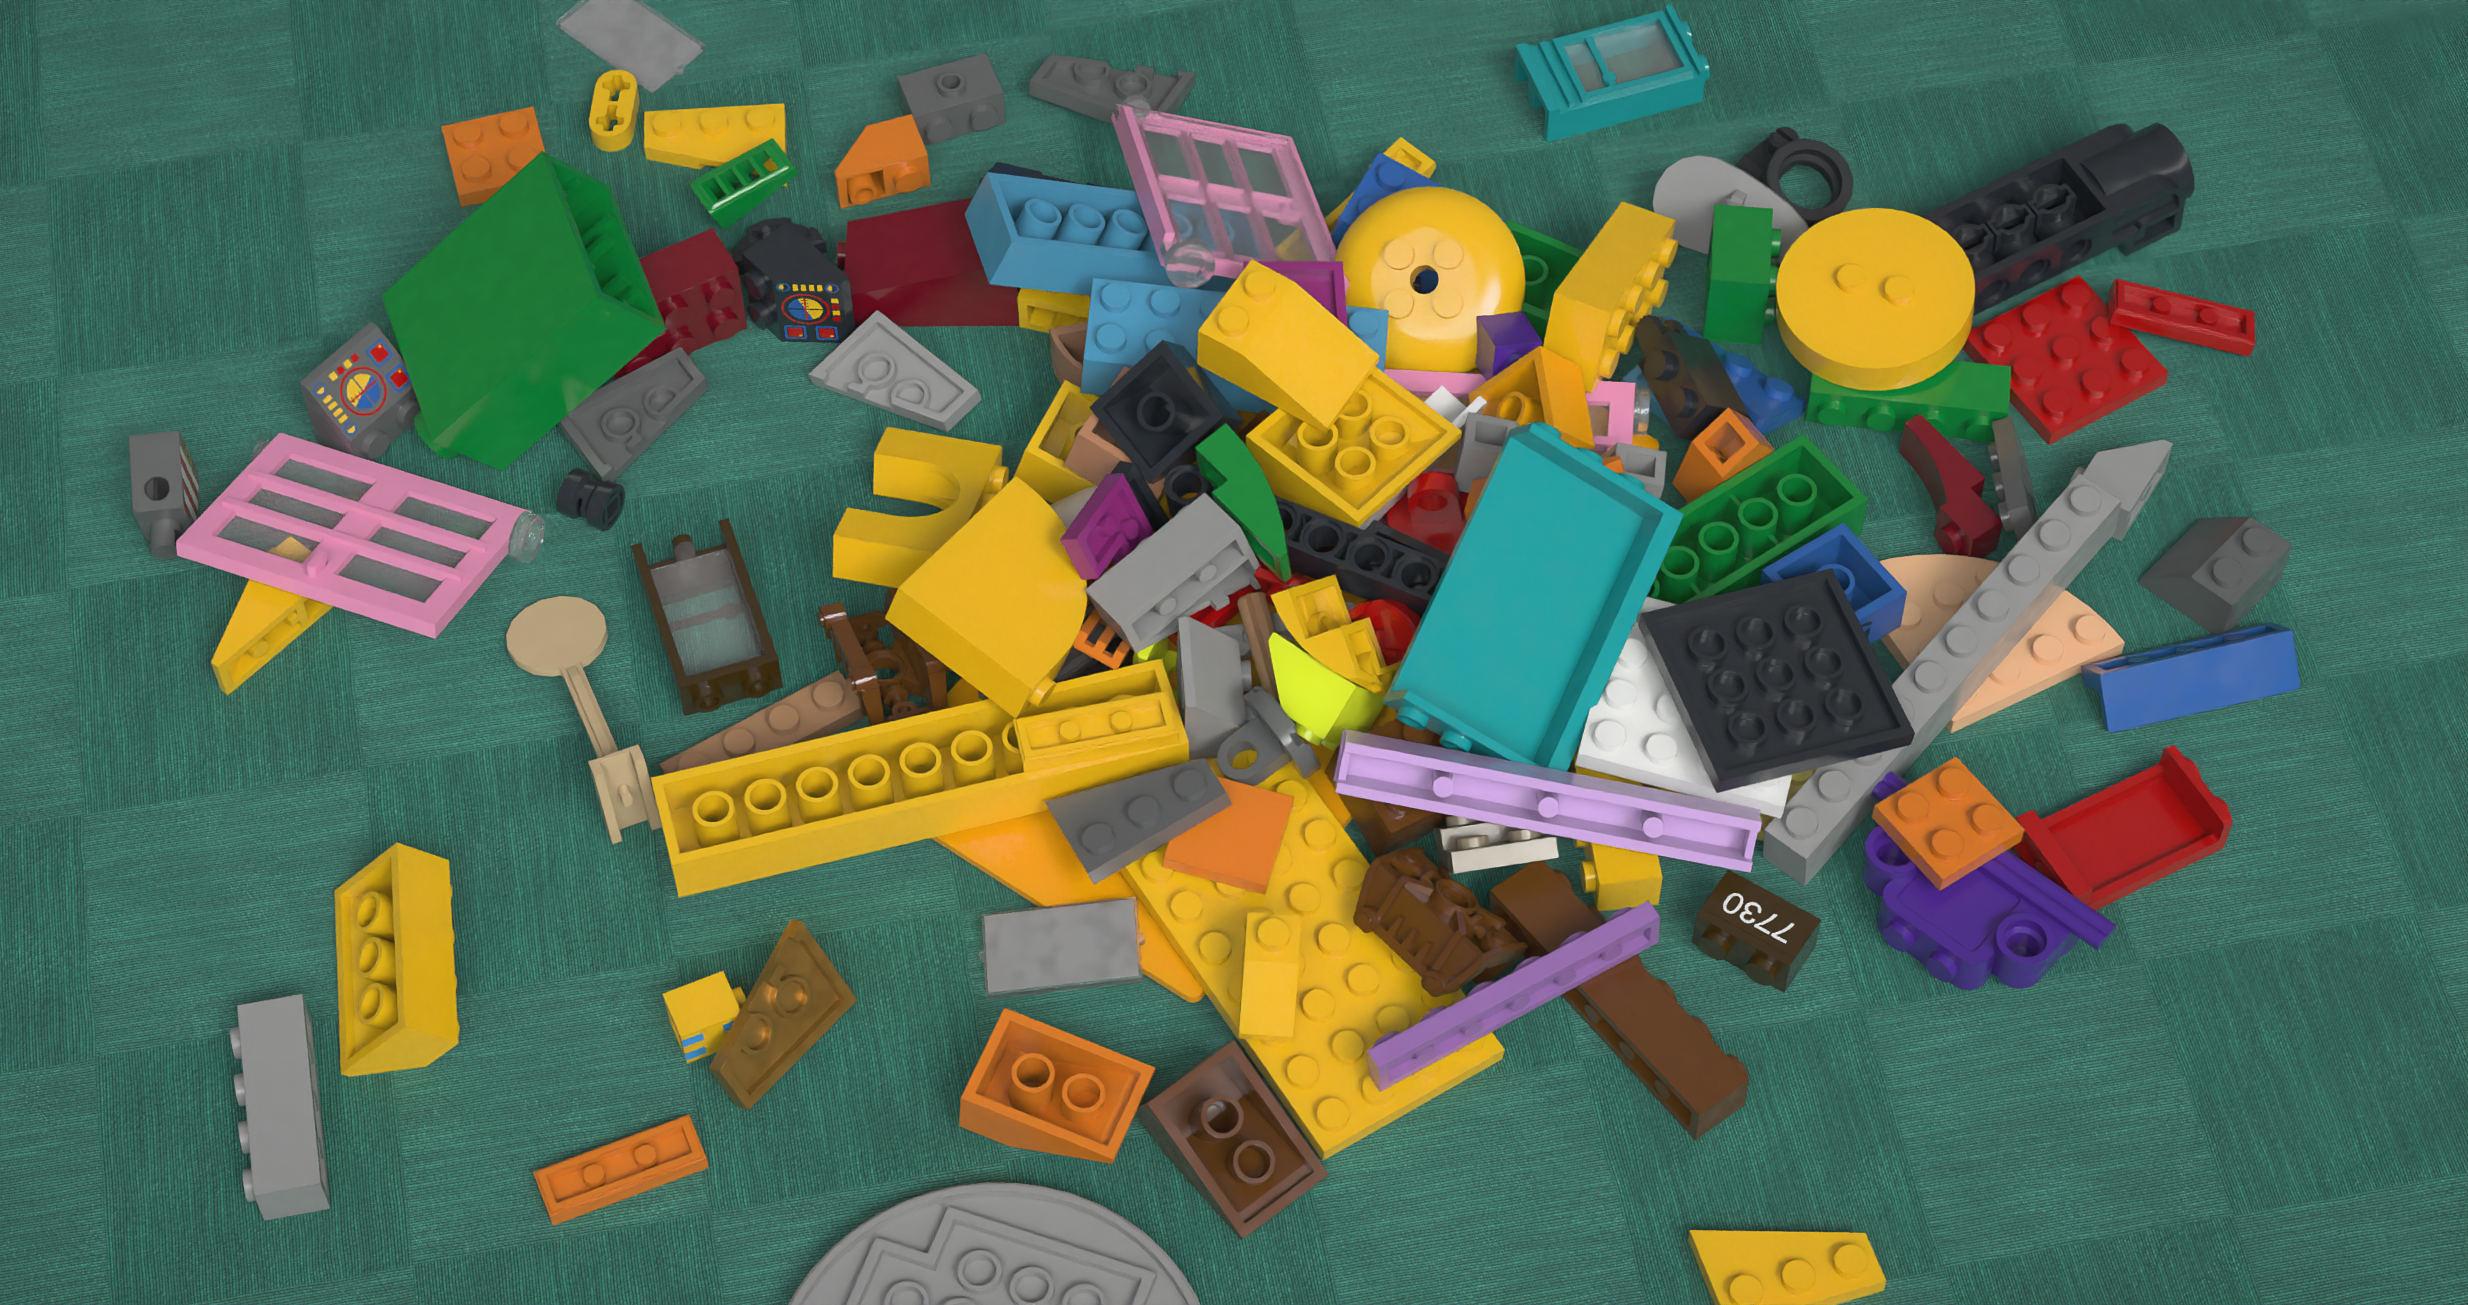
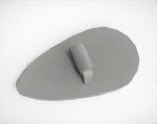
[1653,154,1809,264]

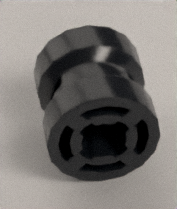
[556,468,625,532]

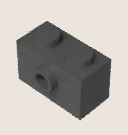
[897,53,1006,146]

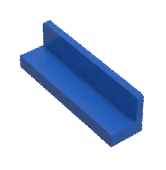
[2081,622,2300,733]

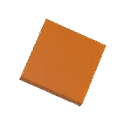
[1163,776,1294,895]

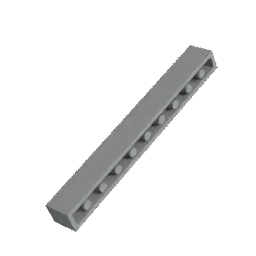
[1763,473,2122,887]

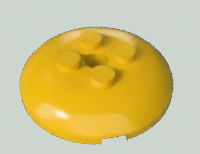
[1333,186,1526,373]

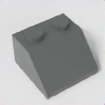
[2139,517,2292,635]

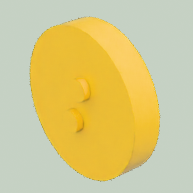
[1776,208,1975,391]

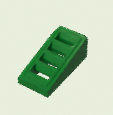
[689,138,799,231]

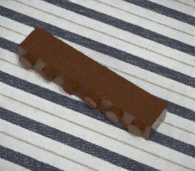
[1489,860,1749,1140]

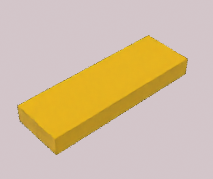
[1013,690,1179,773]

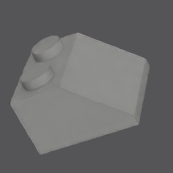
[1176,617,1255,759]

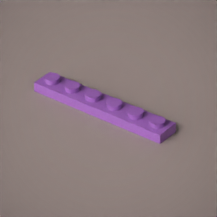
[1367,900,1660,1092]

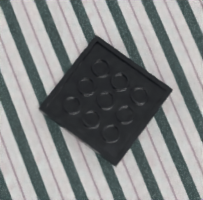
[1638,568,1915,793]

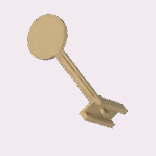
[506,596,662,844]

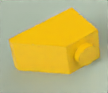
[1238,912,1301,1042]

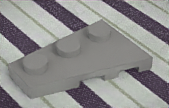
[809,310,982,432]

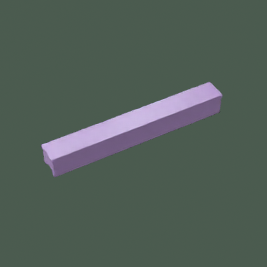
[1333,729,1762,873]

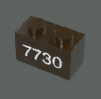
[1692,870,1821,993]

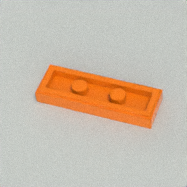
[533,1114,709,1226]

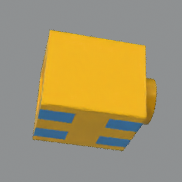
[663,971,746,1064]

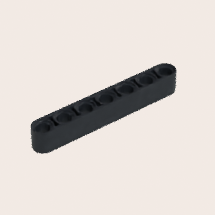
[1164,463,1447,618]

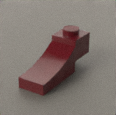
[1899,414,2003,559]

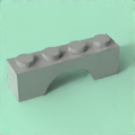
[1454,412,1667,499]

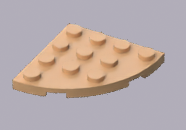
[1879,554,2125,733]

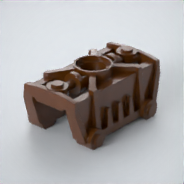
[817,588,949,726]
[1353,847,1528,997]

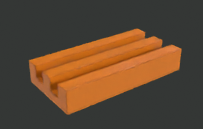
[1073,608,1131,670]

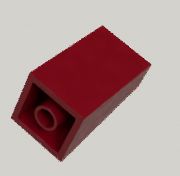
[837,197,1021,327]

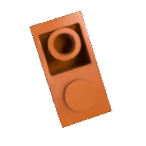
[834,114,931,209]
[1672,407,1776,503]

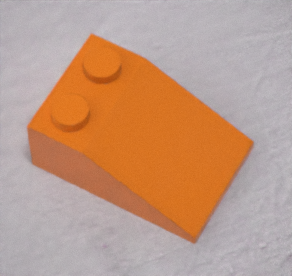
[959,1008,1155,1164]

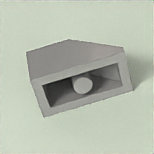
[2068,440,2173,541]

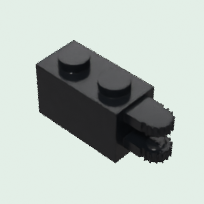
[1635,315,1748,441]

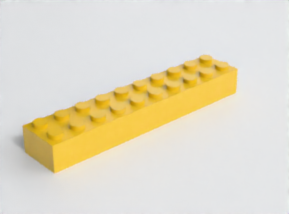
[651,658,1189,898]

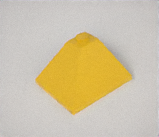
[1246,366,1462,528]

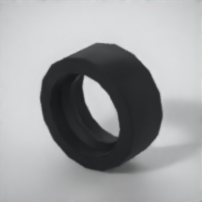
[1758,138,1853,228]

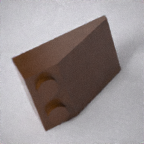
[1136,1040,1329,1240]

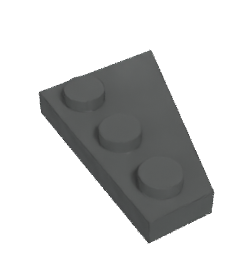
[1029,54,1196,140]
[556,347,707,482]
[1987,416,2039,541]
[1045,757,1232,885]

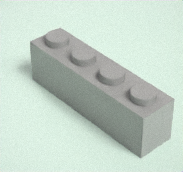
[230,994,330,1221]

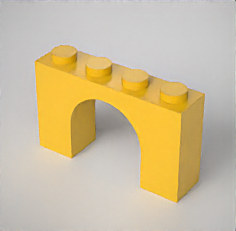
[833,427,1009,588]

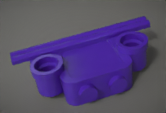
[1862,771,2117,990]

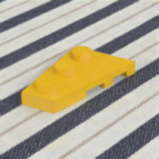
[644,103,787,187]
[1688,1230,1886,1305]

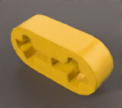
[589,70,640,152]

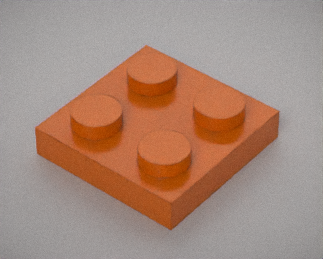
[441,106,545,207]
[1872,757,2025,891]

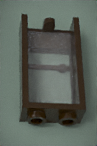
[631,518,783,716]

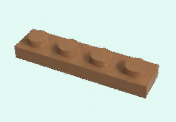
[659,670,866,775]

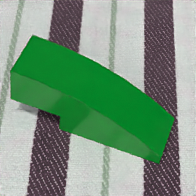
[1195,423,1292,583]

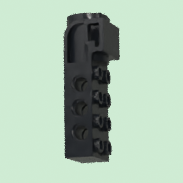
[1921,122,2194,316]

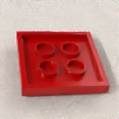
[1962,275,2169,445]

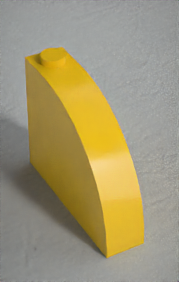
[885,476,1087,719]

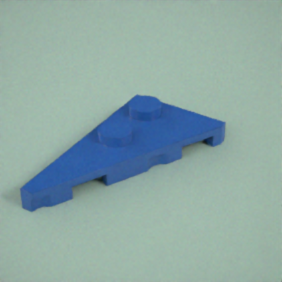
[1662,316,1807,435]

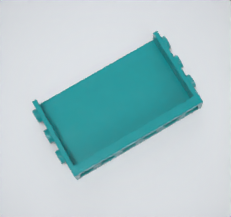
[1382,421,1684,772]

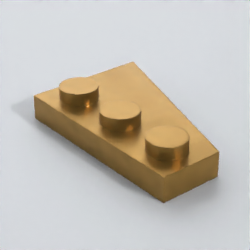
[709,919,857,1110]

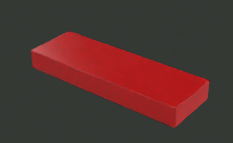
[2109,279,2255,357]

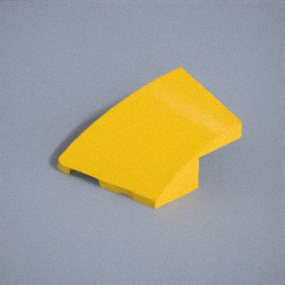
[1270,575,1401,698]

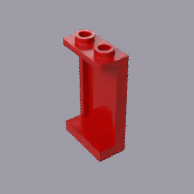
[2011,744,2233,911]

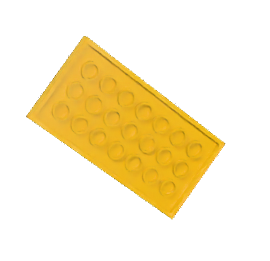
[1120,750,1505,1161]

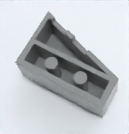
[1085,493,1261,653]

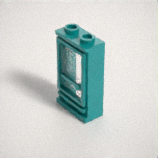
[1513,4,1710,143]

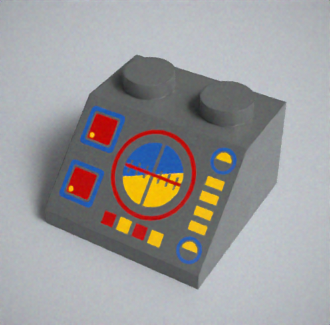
[299,321,421,461]

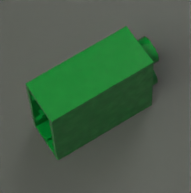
[381,151,666,471]

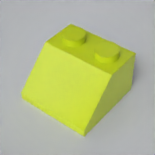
[1268,632,1385,751]

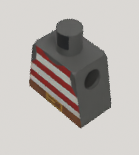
[129,431,199,559]

